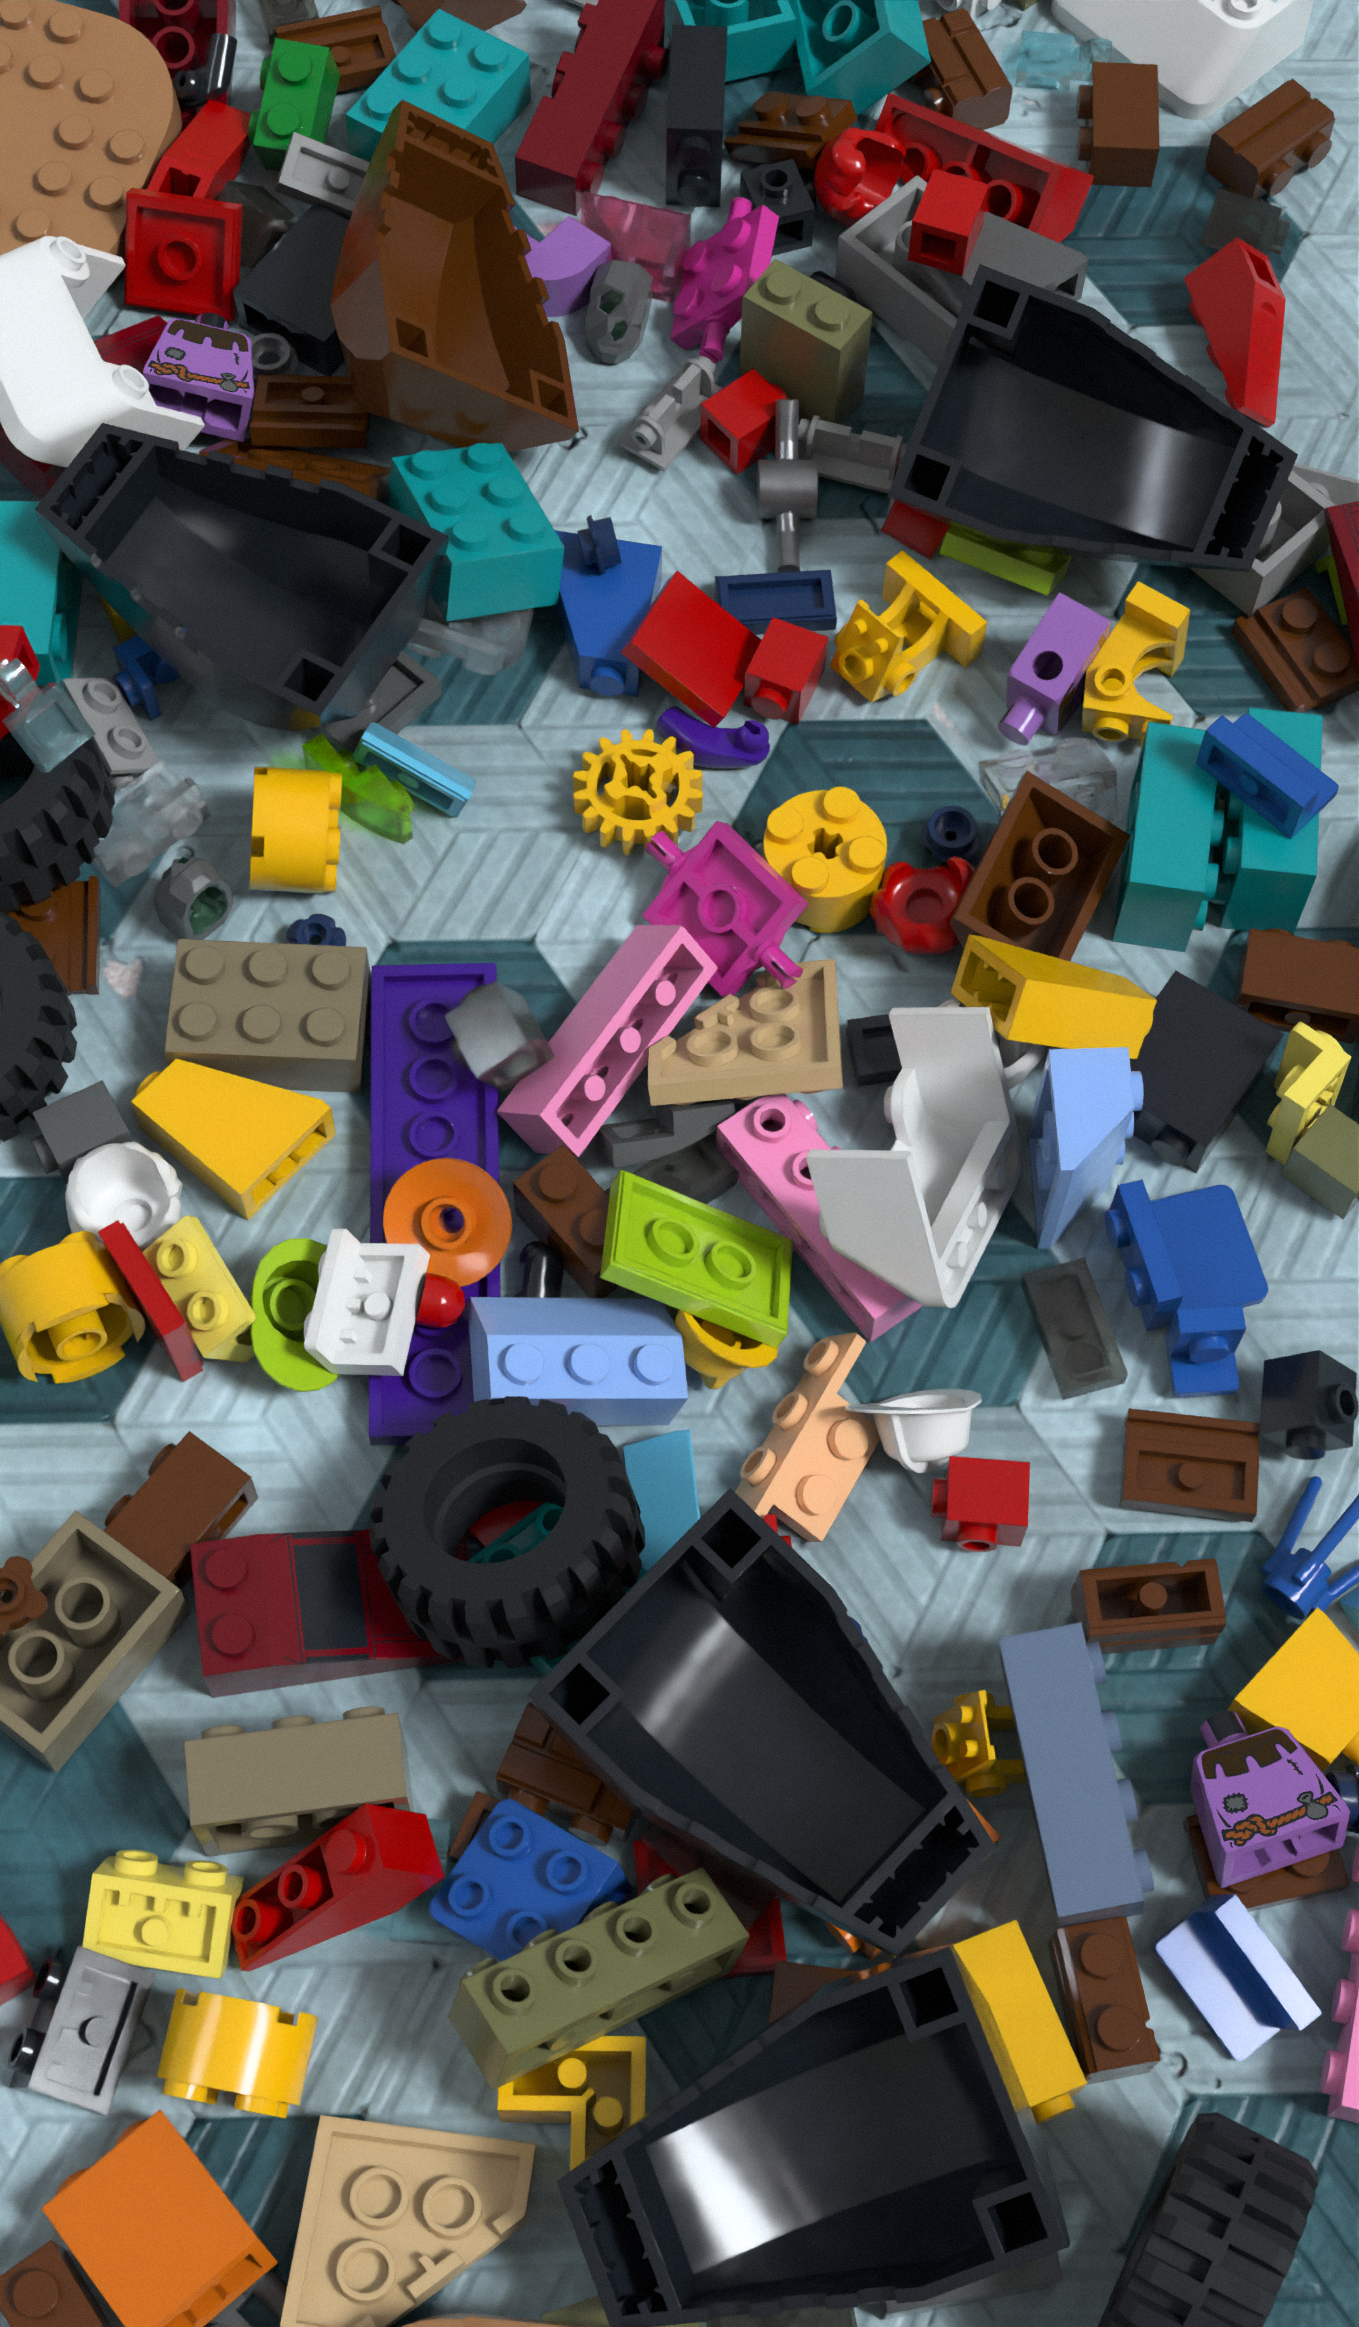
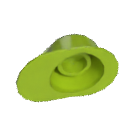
[247,1238,340,1392]

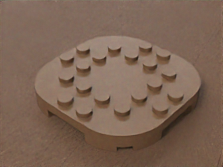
[0,0,182,282]

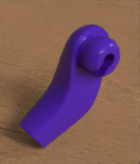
[656,706,770,768]

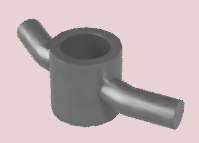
[757,399,818,573]

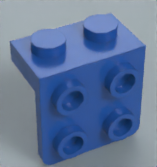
[1104,1179,1268,1331]
[429,1799,633,1962]

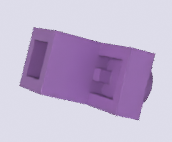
[514,215,612,317]

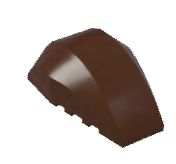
[330,100,579,452]

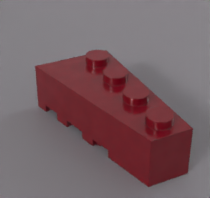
[515,0,670,216]

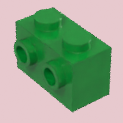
[248,38,340,172]

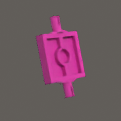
[670,197,779,364]
[642,821,809,997]

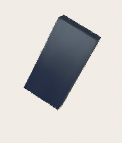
[714,570,837,635]

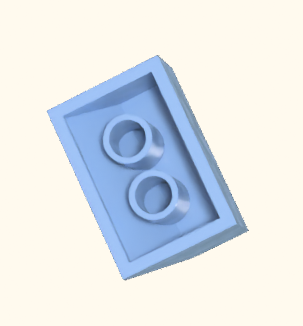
[1027,1047,1143,1249]
[467,1297,688,1426]

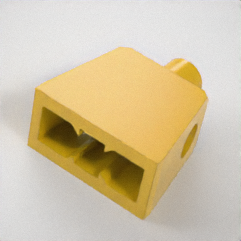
[1227,1607,1359,1773]

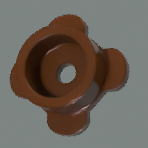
[0,1556,48,1636]

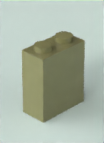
[739,259,873,425]

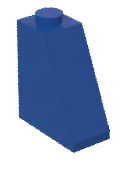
[555,531,662,697]

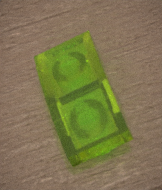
[302,734,415,844]

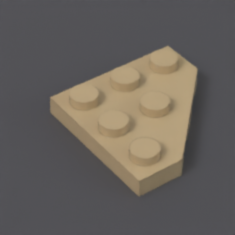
[648,959,843,1106]
[280,2115,536,2327]

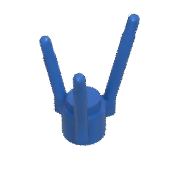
[1260,1476,1359,1620]

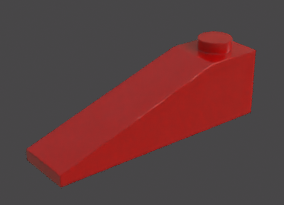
[875,93,1094,243]

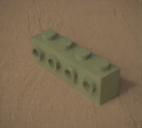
[448,1867,750,2090]

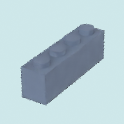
[998,1622,1154,1929]

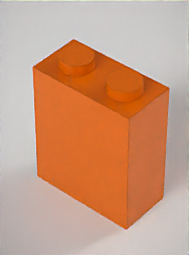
[41,2109,278,2327]

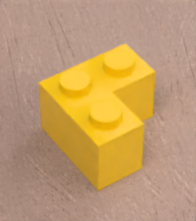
[497,2036,646,2171]

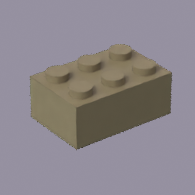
[164,939,371,1093]
[0,1510,191,1774]
[184,1706,414,1857]

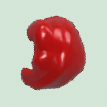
[814,127,906,228]
[869,856,975,956]

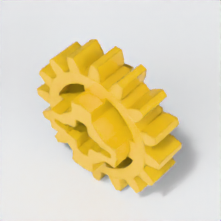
[573,729,703,856]

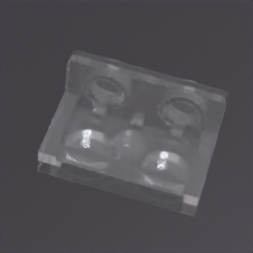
[407,595,534,675]
[979,737,1118,824]
[91,759,211,888]

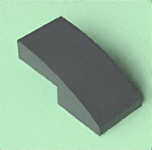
[596,1099,735,1169]

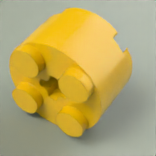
[249,766,342,894]
[762,786,887,933]
[0,1231,145,1384]
[156,1988,319,2119]

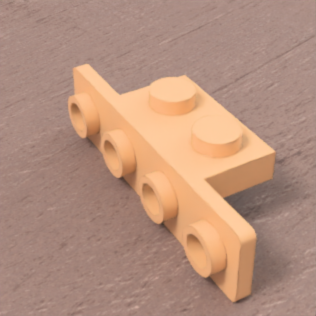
[735,1332,880,1542]

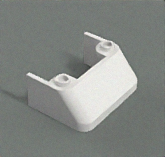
[1051,0,1314,120]
[0,236,205,468]
[806,1007,1022,1308]

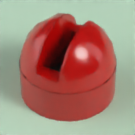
[415,1272,465,1328]

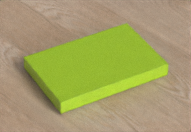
[600,1170,793,1348]

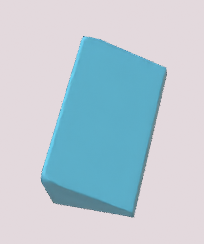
[352,722,476,818]
[623,1429,700,1572]

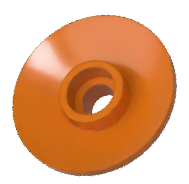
[383,1158,512,1287]

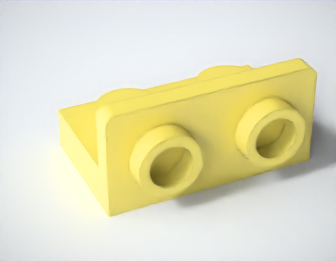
[1266,1022,1351,1166]
[142,1215,256,1363]
[82,1850,244,1979]

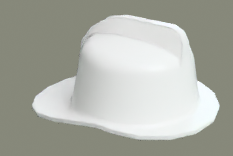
[845,1389,982,1473]

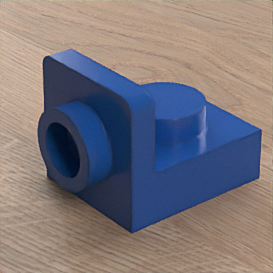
[113,628,188,721]
[1165,1305,1246,1398]

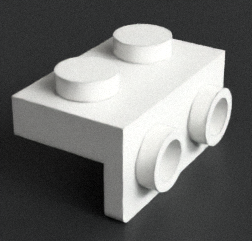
[304,1229,430,1376]

